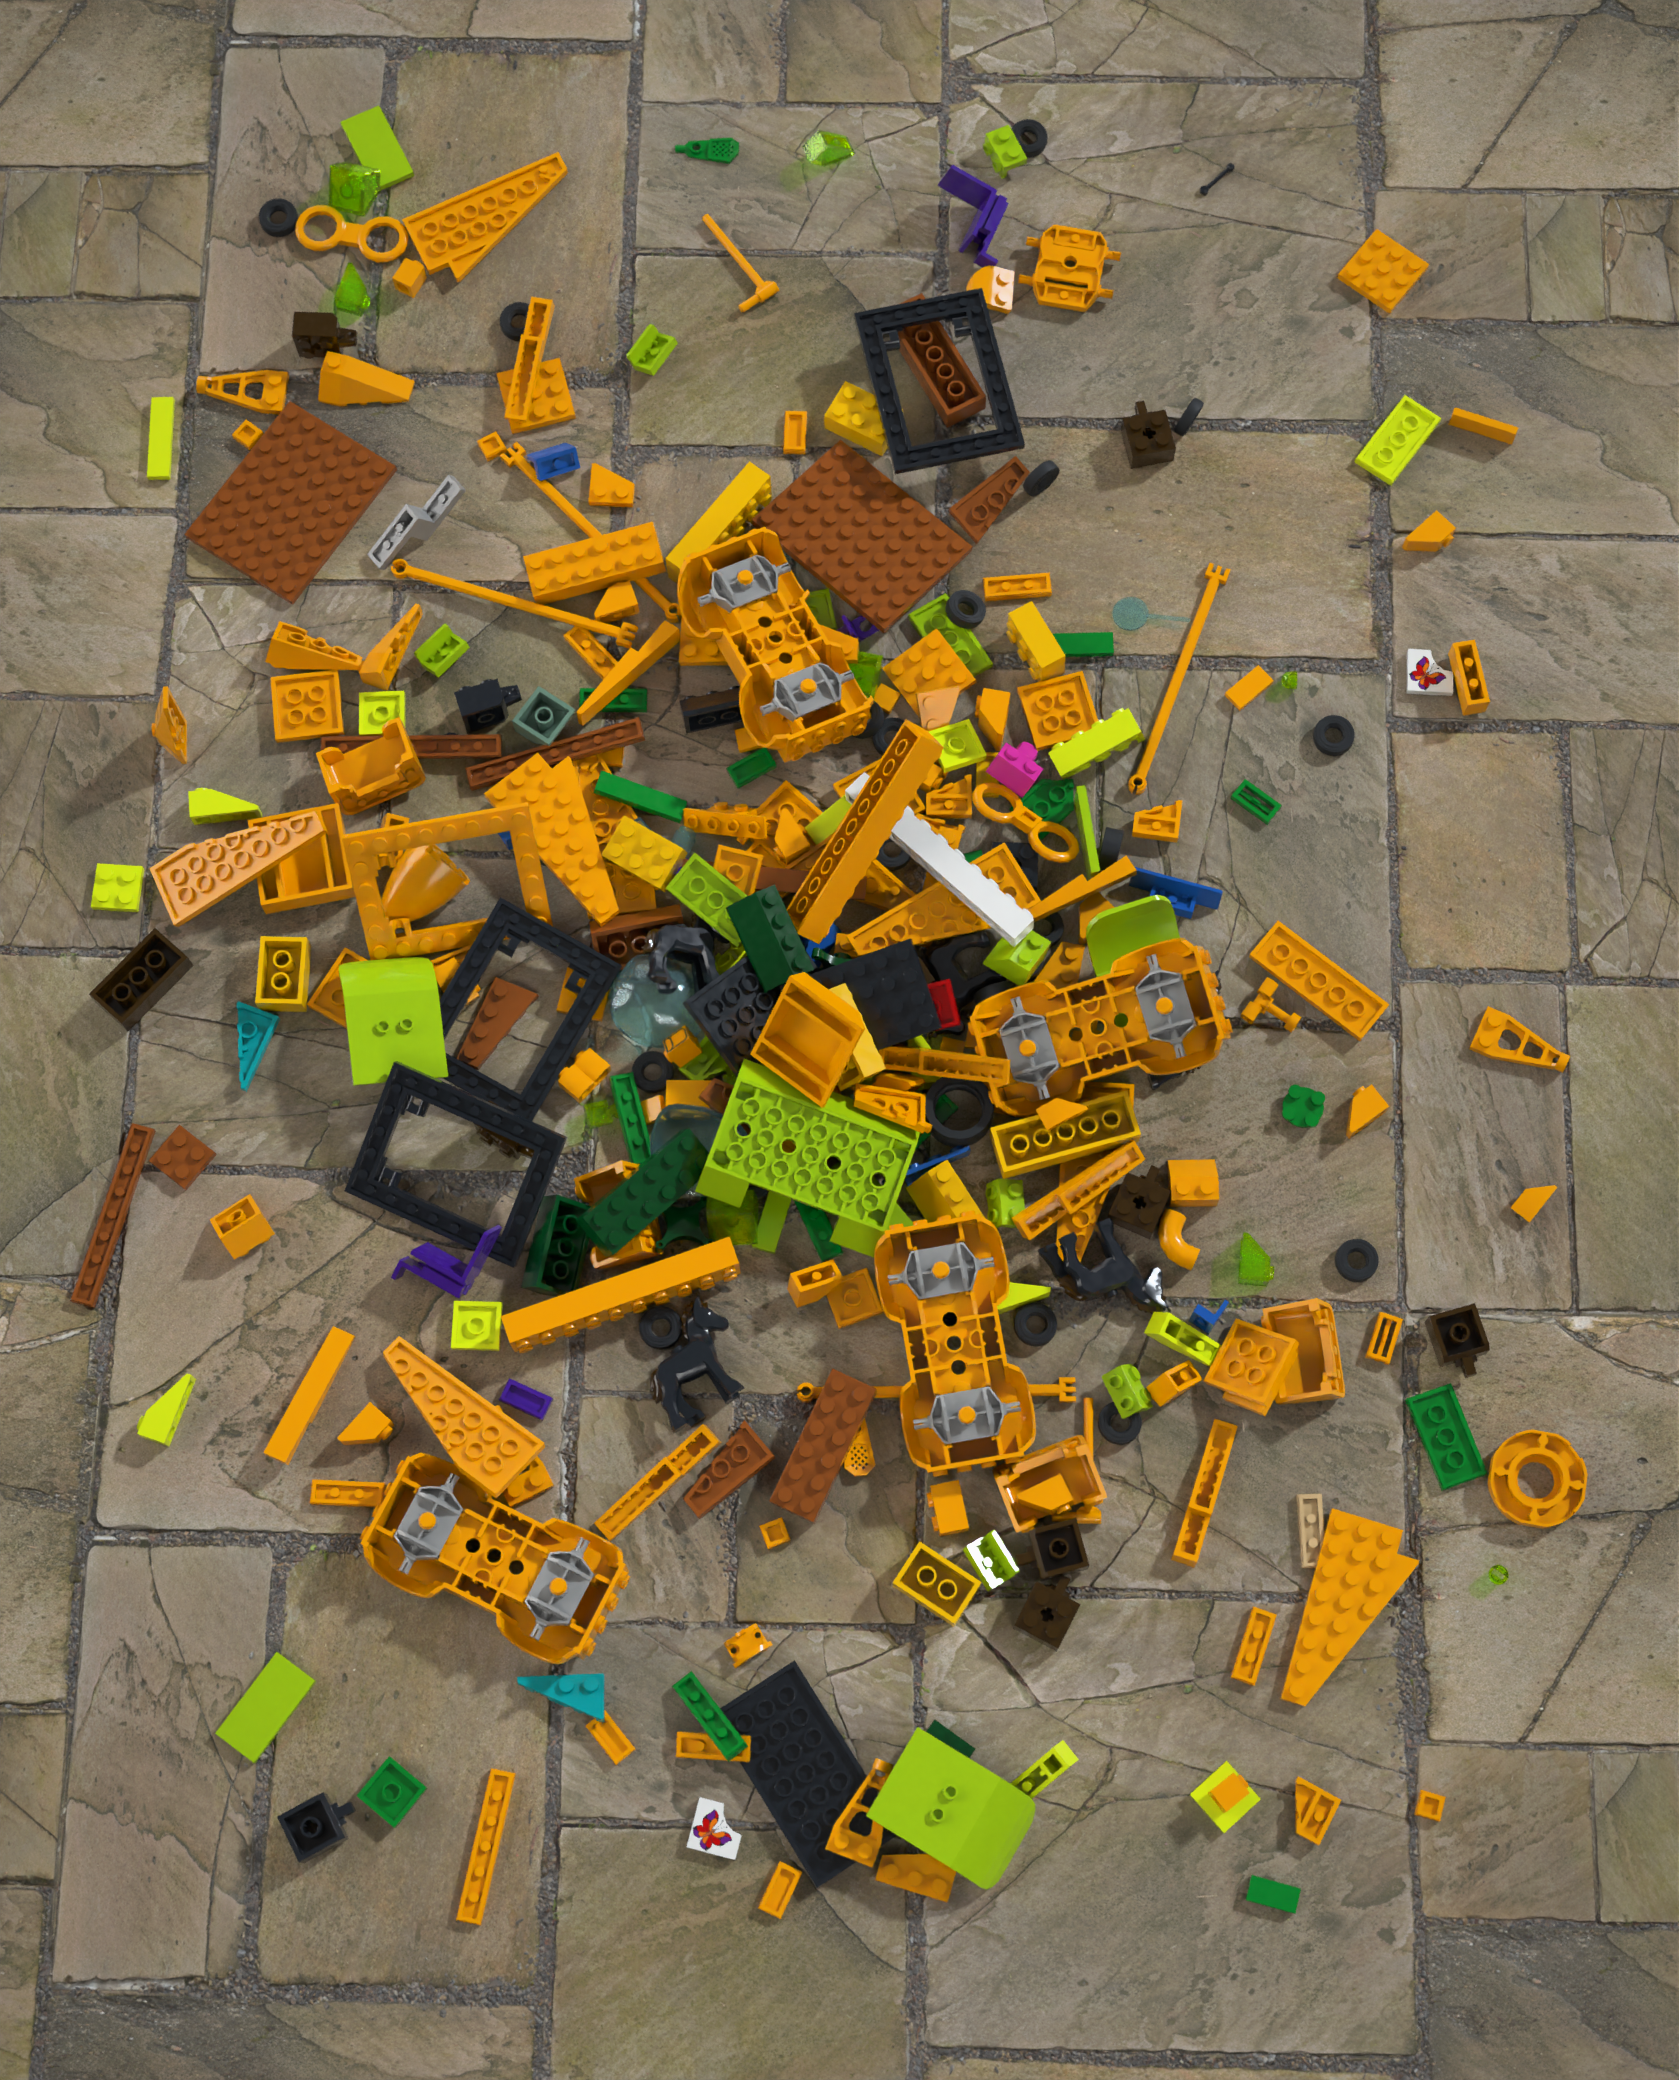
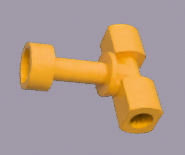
[1240,977,1302,1033]

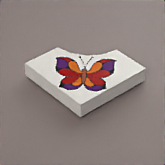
[1406,649,1453,696]
[687,1797,742,1860]

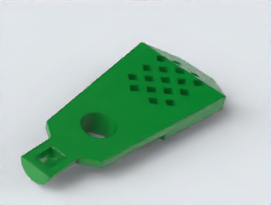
[675,138,739,164]

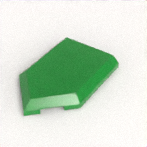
[1009,779,1074,840]

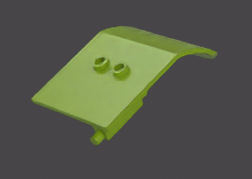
[1086,895,1180,1028]
[339,957,448,1086]
[866,1727,1035,1889]

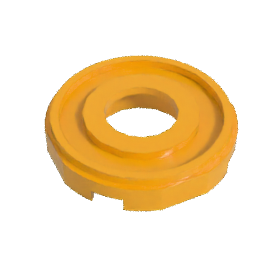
[1488,1430,1588,1529]

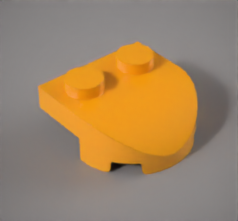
[966,266,1014,314]

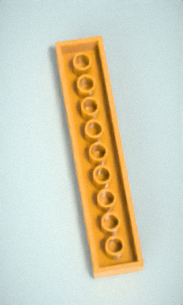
[786,719,944,944]
[501,1236,741,1353]

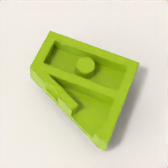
[679,1036,731,1080]

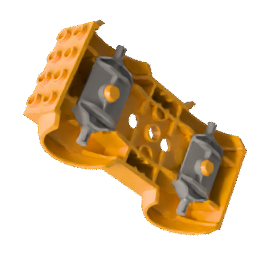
[677,527,874,763]
[968,938,1233,1116]
[874,1211,1036,1477]
[360,1453,631,1664]

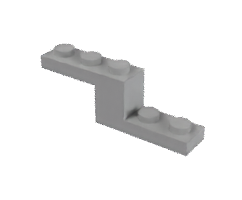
[367,475,466,570]

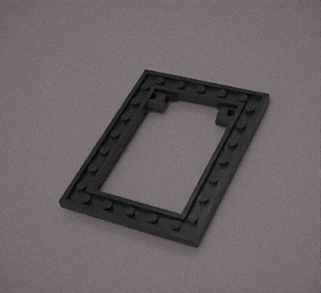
[854,288,1025,474]
[439,897,622,1121]
[344,1061,567,1268]

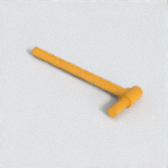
[702,214,779,313]
[1052,1398,1101,1524]

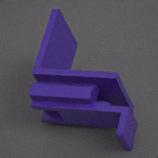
[938,165,1009,268]
[391,1225,502,1298]

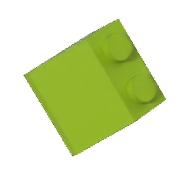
[983,930,1051,986]

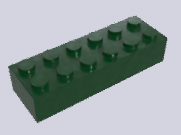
[576,1127,709,1257]

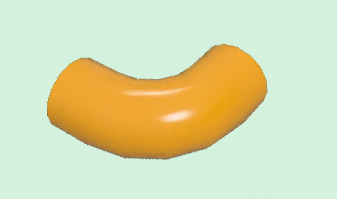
[1158,1209,1200,1271]

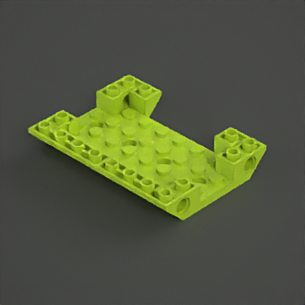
[695,1059,920,1258]

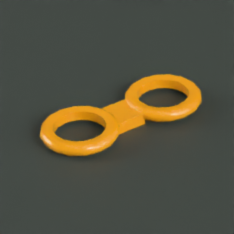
[295,205,408,263]
[972,782,1079,863]

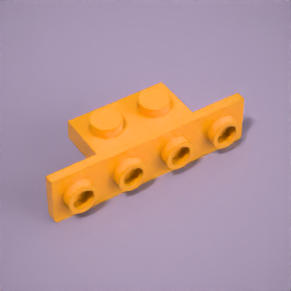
[683,802,767,839]

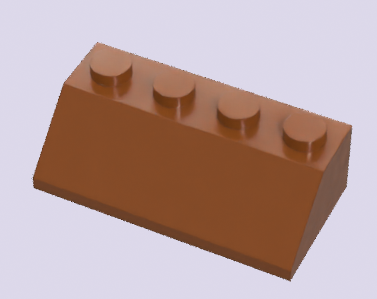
[589,904,684,970]

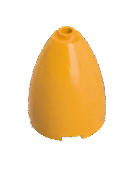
[382,844,470,922]

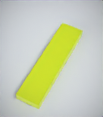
[147,397,175,480]

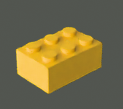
[824,381,903,456]
[1006,601,1066,682]
[601,815,688,893]
[255,936,312,1012]
[892,1541,982,1627]

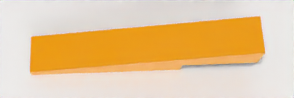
[504,297,555,423]
[577,620,680,726]
[1028,856,1137,922]
[879,1044,1010,1084]
[1011,1140,1146,1241]
[263,1326,355,1465]
[1171,1419,1238,1568]
[594,1424,722,1541]

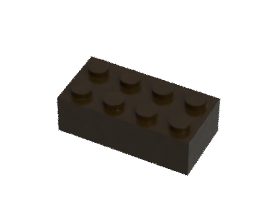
[89,928,193,1032]

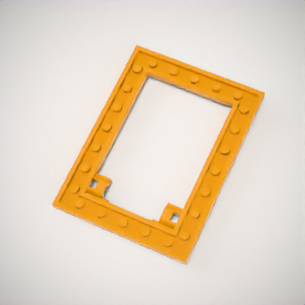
[342,802,553,960]

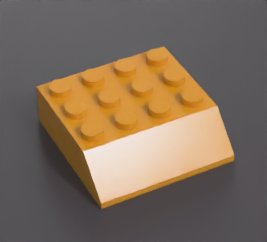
[248,803,356,914]
[750,972,865,1108]

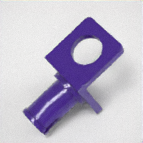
[836,615,879,642]

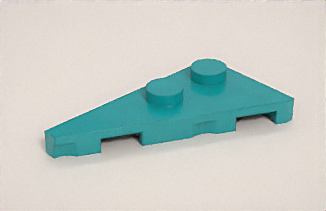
[237,1001,280,1092]
[517,1673,605,1723]

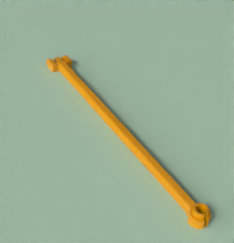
[499,442,682,623]
[391,559,638,648]
[1128,563,1231,795]
[797,1377,1076,1403]

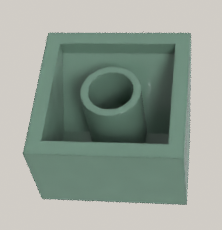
[512,686,576,746]

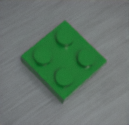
[357,1756,428,1828]

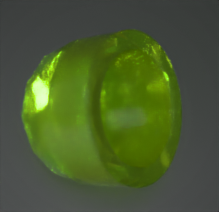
[1281,671,1297,689]
[1488,1564,1509,1585]

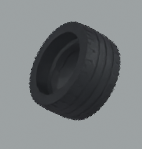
[925,1077,994,1147]

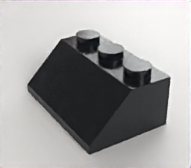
[679,686,743,734]

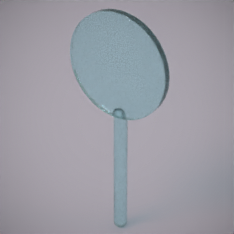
[1113,597,1191,631]

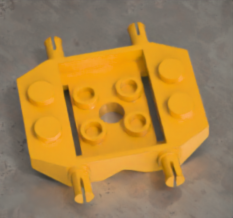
[1018,224,1121,312]

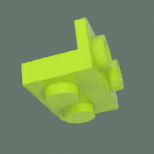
[983,125,1027,179]
[626,324,678,376]
[414,624,470,678]
[985,1178,1025,1229]
[1102,1364,1153,1419]
[962,1530,1019,1591]

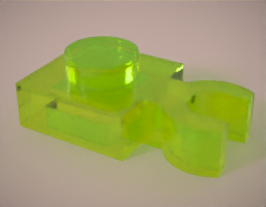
[583,1099,619,1129]

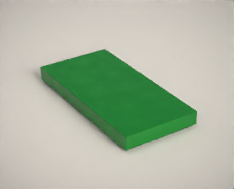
[1405,1383,1488,1491]

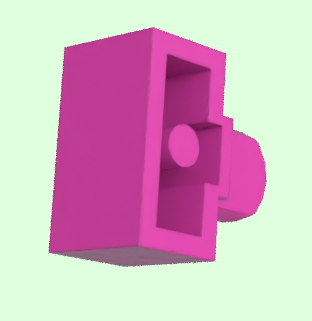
[985,742,1043,798]

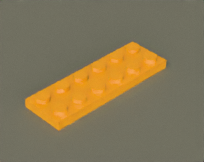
[1249,921,1389,1041]

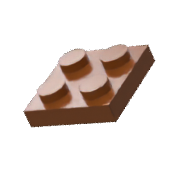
[149,1125,217,1190]

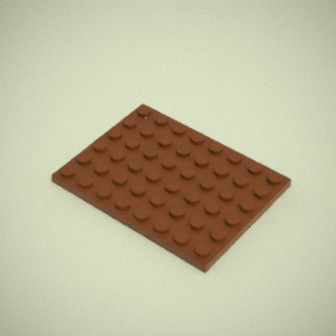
[184,401,397,605]
[751,439,973,633]

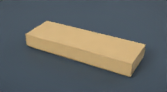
[1296,1494,1325,1569]

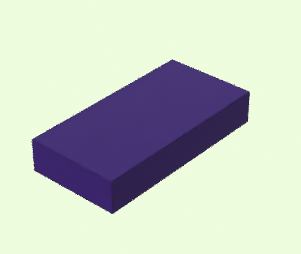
[499,1378,553,1421]

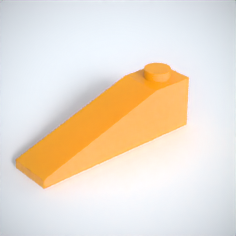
[318,351,415,407]
[358,604,423,691]
[265,621,363,670]
[152,686,187,764]

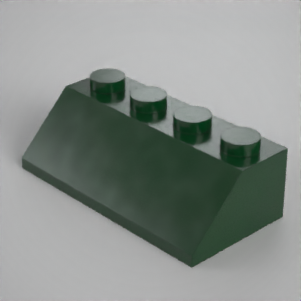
[726,885,814,993]
[521,1194,591,1297]

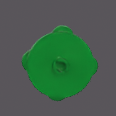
[1282,1085,1325,1128]

